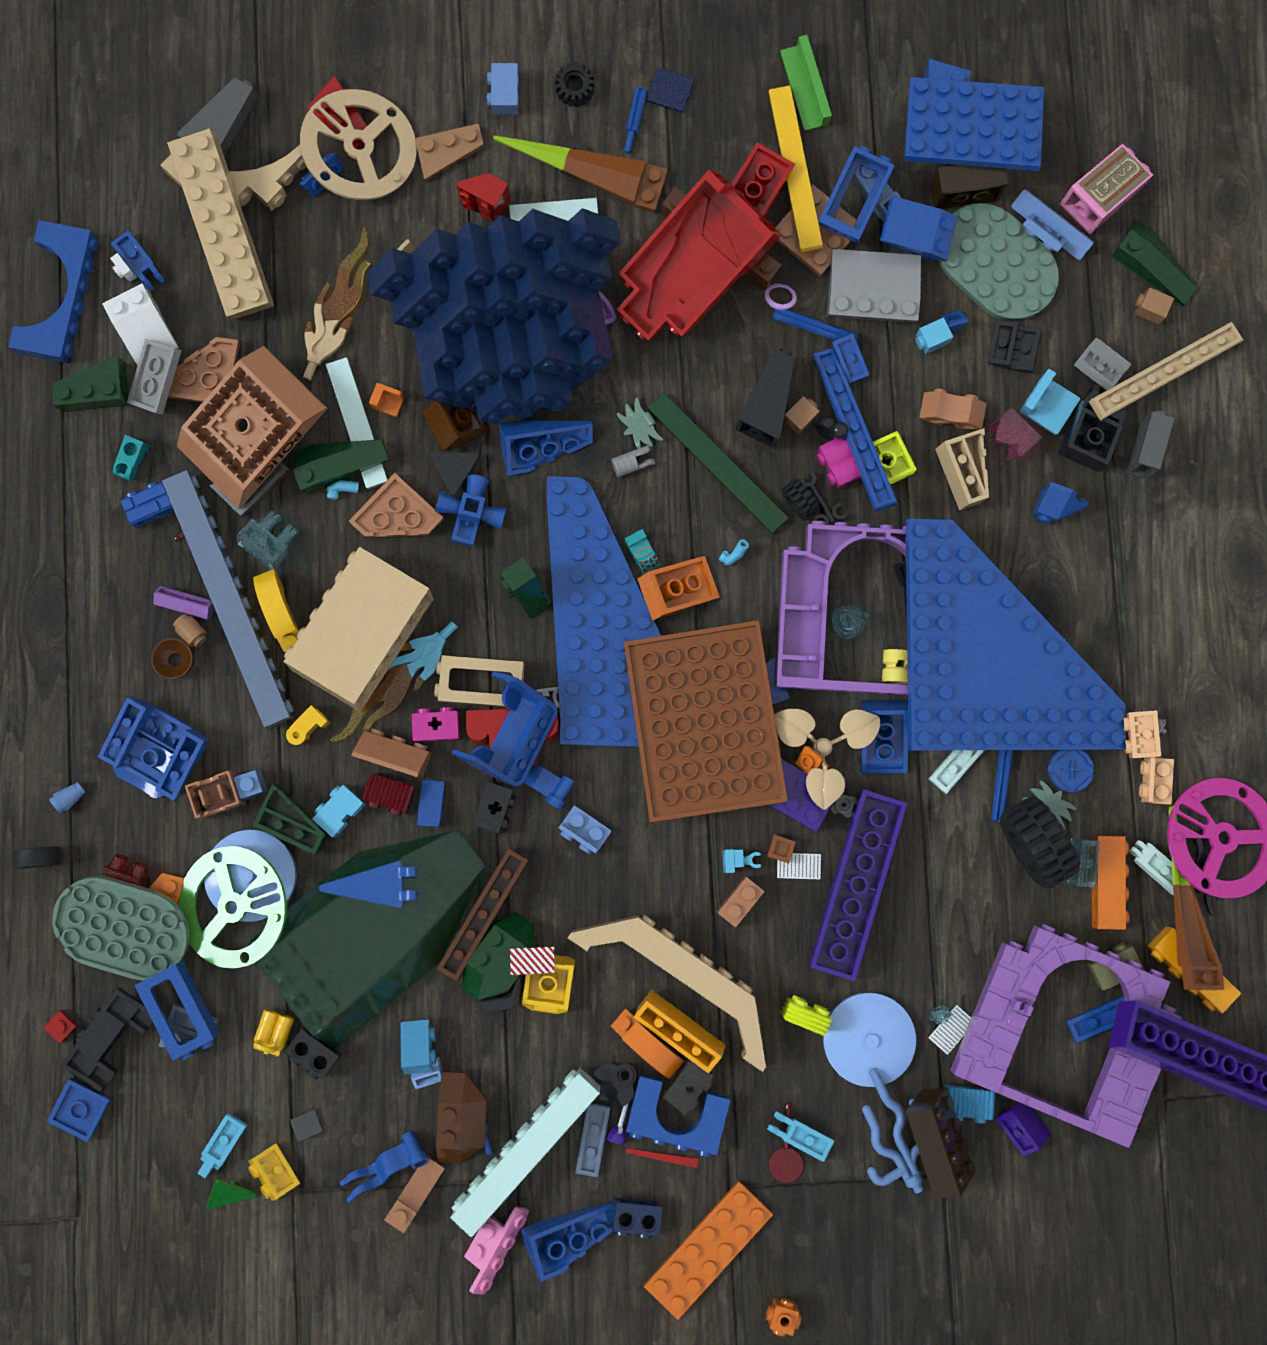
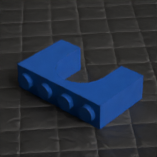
[626,1073,730,1157]

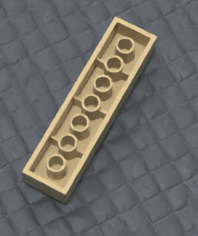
[167,128,274,320]

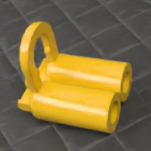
[253,1009,295,1057]

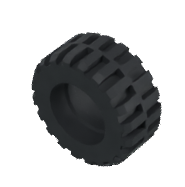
[999,797,1080,889]

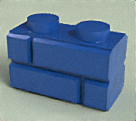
[121,482,174,528]

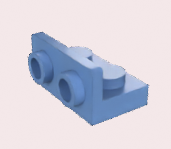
[558,805,611,855]

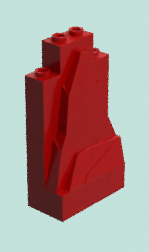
[617,170,782,341]

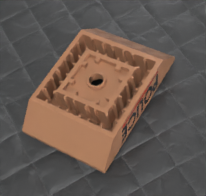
[177,346,328,508]

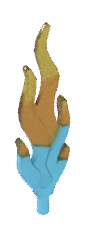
[331,621,458,742]

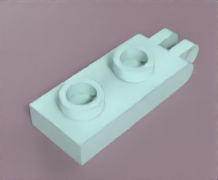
[1130,840,1174,895]

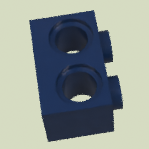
[609,1197,663,1239]

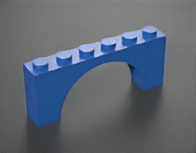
[8,220,98,363]

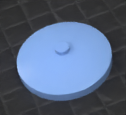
[204,830,297,922]
[823,992,916,1087]

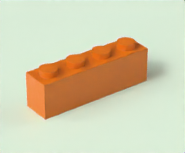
[1091,836,1129,930]

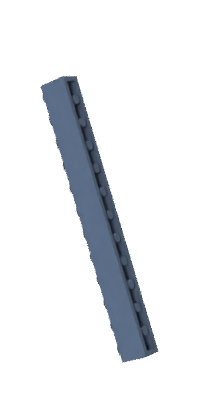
[162,470,295,729]

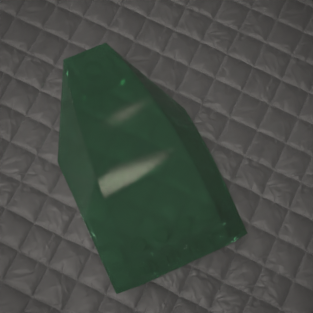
[250,830,486,1048]

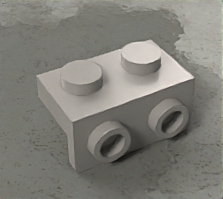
[1074,338,1131,390]

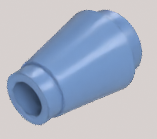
[49,782,86,814]

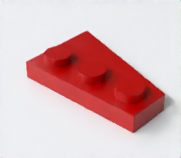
[306,76,367,150]

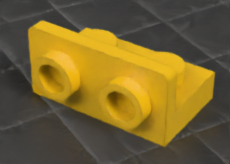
[248,1143,300,1201]

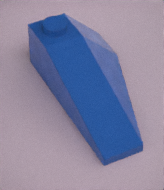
[499,420,593,476]
[521,1202,620,1282]

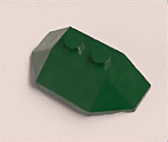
[461,912,535,1001]

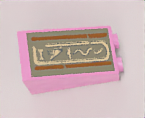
[1060,144,1153,235]

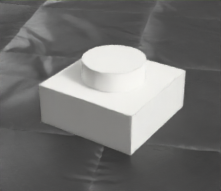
[110,253,137,282]

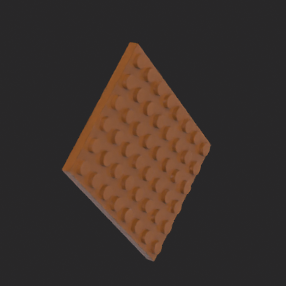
[624,620,788,823]

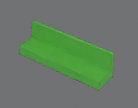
[781,35,832,131]

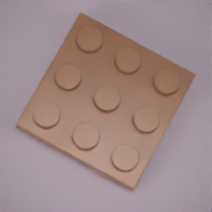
[775,185,857,277]

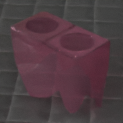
[984,407,1042,466]

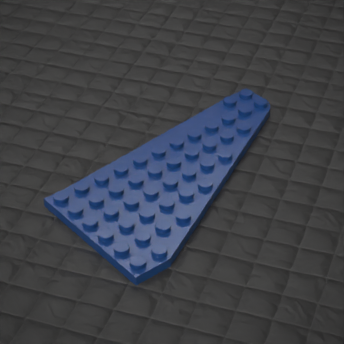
[547,476,661,747]

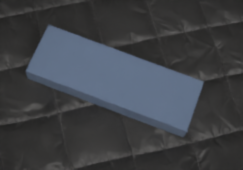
[575,1103,610,1177]

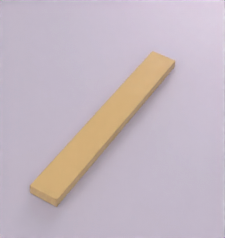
[1089,322,1243,421]

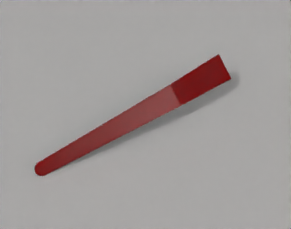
[626,1148,699,1168]

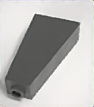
[177,78,258,157]

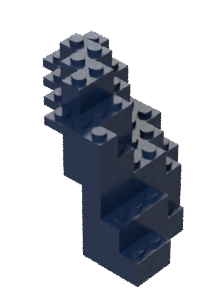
[367,208,622,424]

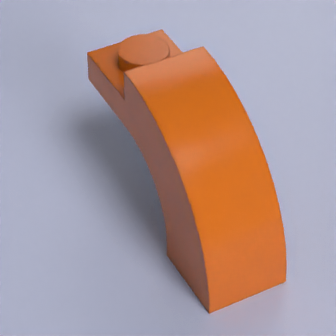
[611,1009,685,1079]

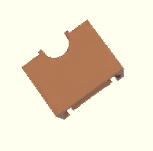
[185,770,247,819]

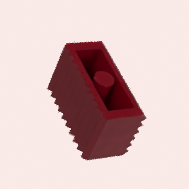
[362,773,416,816]

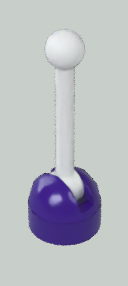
[607,1103,629,1145]

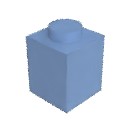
[233,770,268,800]

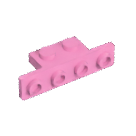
[464,1207,529,1294]

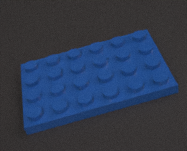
[904,77,1044,171]

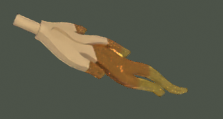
[303,228,369,381]

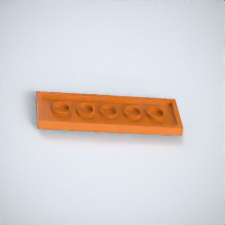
[644,1180,773,1320]

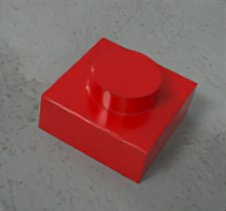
[43,1010,79,1044]

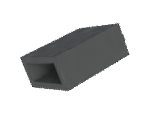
[1125,411,1174,479]

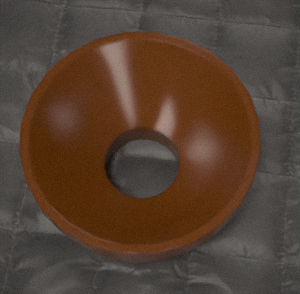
[151,638,194,679]

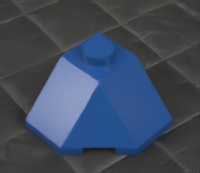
[1031,482,1088,524]

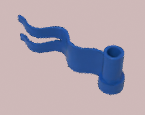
[524,764,575,810]
[339,1131,429,1203]

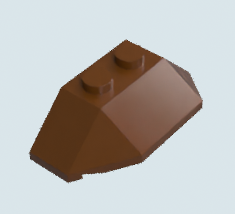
[436,1071,487,1164]

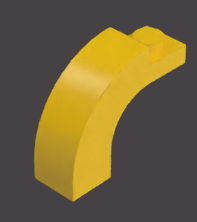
[253,569,300,652]

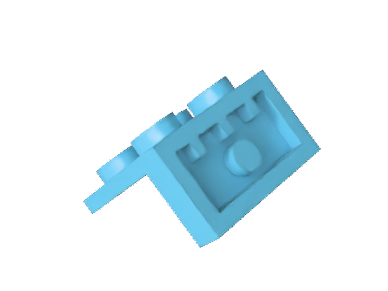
[1019,368,1080,435]

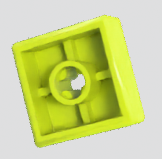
[873,431,917,485]
[781,995,832,1036]

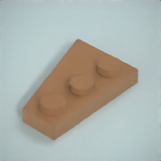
[415,123,484,182]

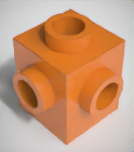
[766,1298,801,1337]

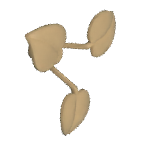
[774,709,880,810]

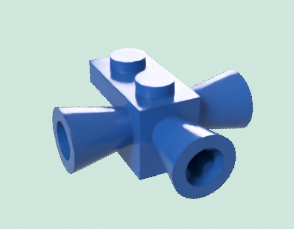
[435,475,506,547]

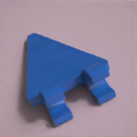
[319,861,418,908]

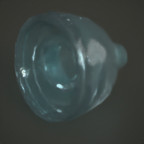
[832,605,869,640]

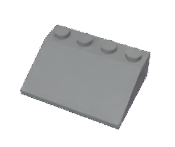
[827,249,921,323]

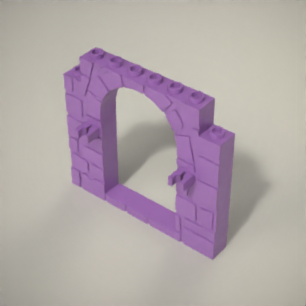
[775,521,908,695]
[950,924,1182,1148]

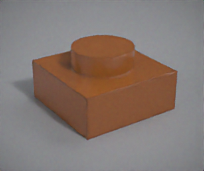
[767,835,796,863]

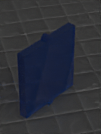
[646,67,694,113]

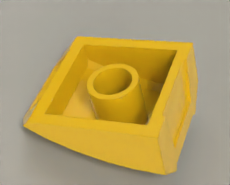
[522,955,575,1014]

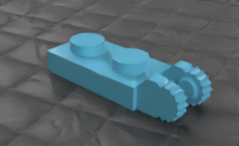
[767,1111,834,1162]

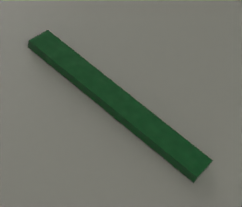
[648,393,788,534]

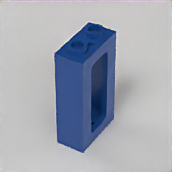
[818,146,895,244]
[134,960,220,1060]

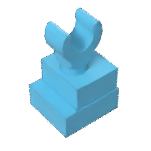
[722,849,761,873]

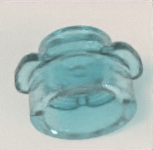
[929,1005,951,1024]

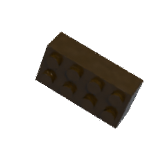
[906,1087,975,1199]

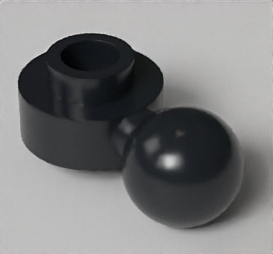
[815,416,848,440]

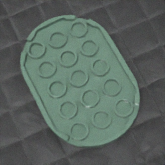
[939,203,1059,321]
[52,876,190,980]

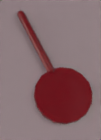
[769,1103,803,1183]

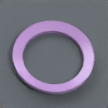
[765,284,797,310]

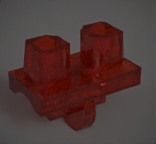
[102,854,150,887]

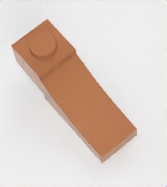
[384,1154,446,1233]

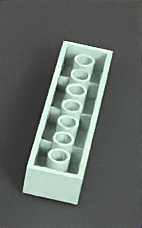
[450,1067,601,1237]

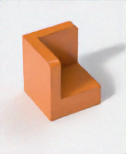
[369,383,405,417]

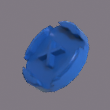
[1047,750,1094,792]

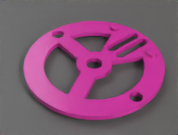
[1167,778,1267,898]

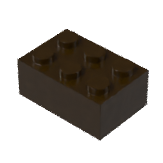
[930,164,1009,209]

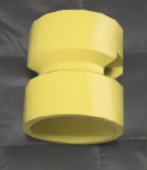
[882,649,908,684]

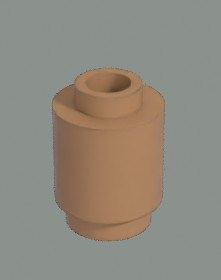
[173,614,207,647]

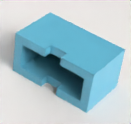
[312,785,367,838]

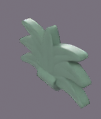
[617,397,663,449]
[1022,781,1077,830]

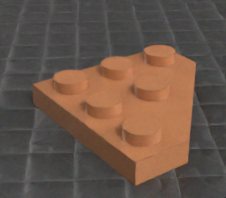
[168,337,240,403]
[349,473,444,538]

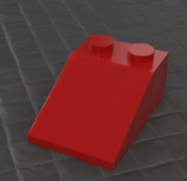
[731,142,795,218]

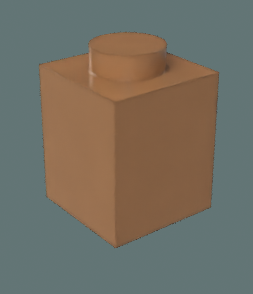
[1135,288,1174,325]
[783,396,820,435]

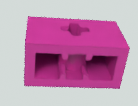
[412,707,461,742]

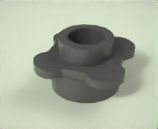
[831,793,856,818]

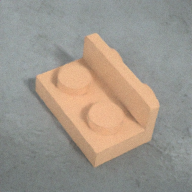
[1123,711,1161,758]
[1139,757,1174,805]

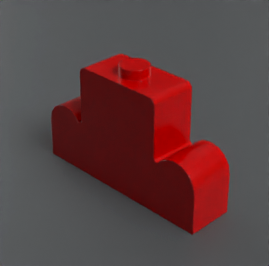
[466,709,559,766]

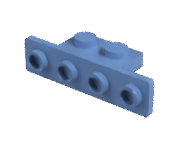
[1011,189,1094,260]

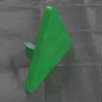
[206,1180,256,1209]

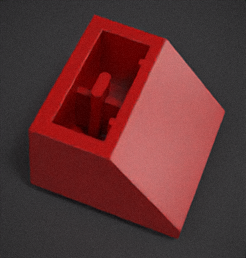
[456,173,511,221]

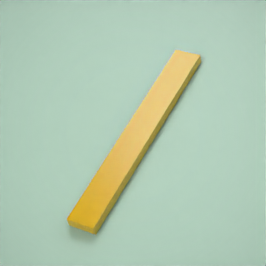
[769,86,823,252]

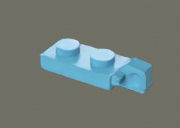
[197,1112,248,1178]

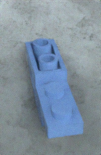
[853,165,901,223]

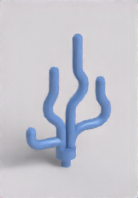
[862,1069,923,1194]

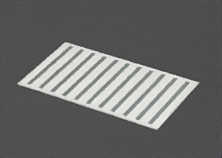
[777,853,821,879]
[929,1005,971,1055]

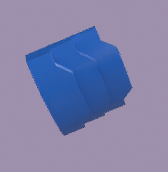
[98,696,209,801]

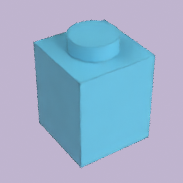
[915,317,953,354]

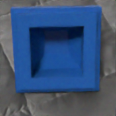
[940,311,969,333]

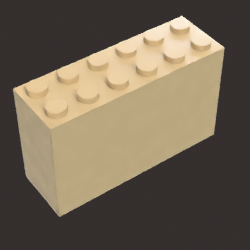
[284,547,434,712]

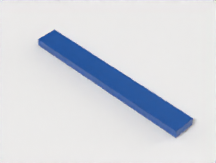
[812,348,897,512]

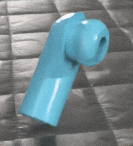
[326,480,359,500]
[719,540,749,566]

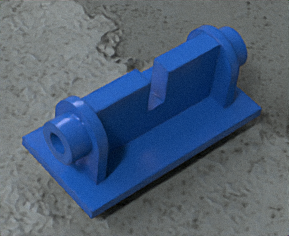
[300,153,345,198]

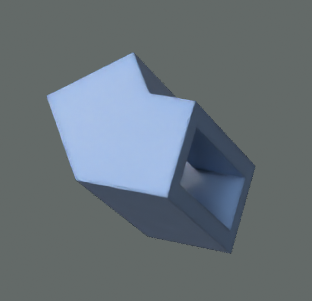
[411,1057,443,1089]

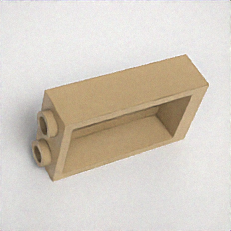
[435,655,525,708]

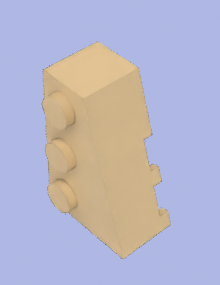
[935,428,989,511]

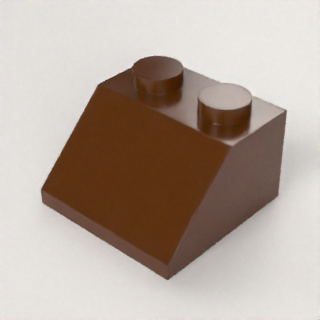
[423,401,489,451]

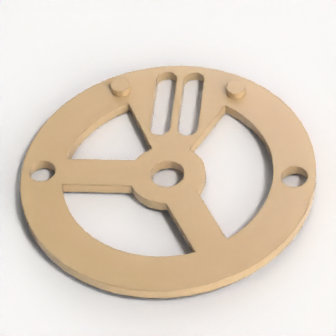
[300,89,417,200]

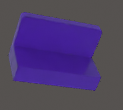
[995,1101,1050,1156]

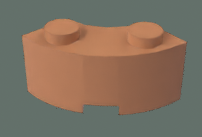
[919,389,987,430]

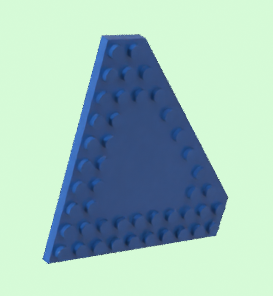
[905,519,1126,750]

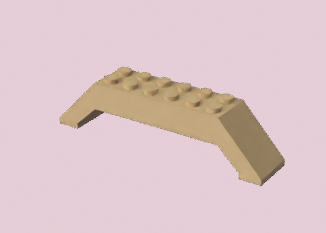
[568,915,766,1072]

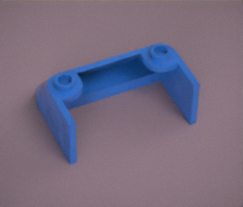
[452,671,557,786]

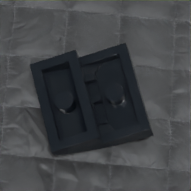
[988,320,1042,374]

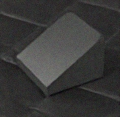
[290,1109,323,1142]

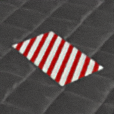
[510,947,555,975]

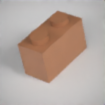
[716,876,765,928]

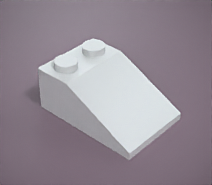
[102,284,179,366]

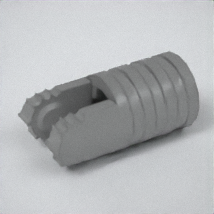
[611,445,655,477]

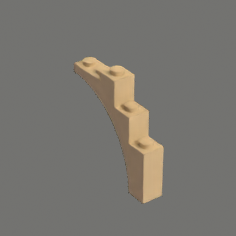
[161,145,307,211]

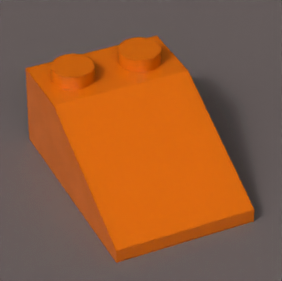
[637,556,720,621]

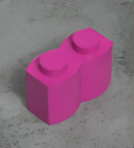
[816,438,861,489]

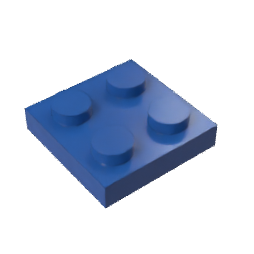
[47,1078,112,1142]

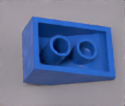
[880,196,958,261]
[861,700,909,774]

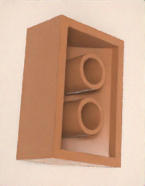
[351,729,432,778]

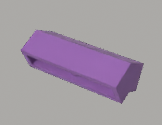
[153,586,215,621]

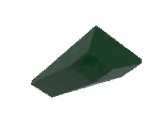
[1111,221,1197,307]
[293,439,390,494]

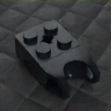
[1058,383,1125,472]

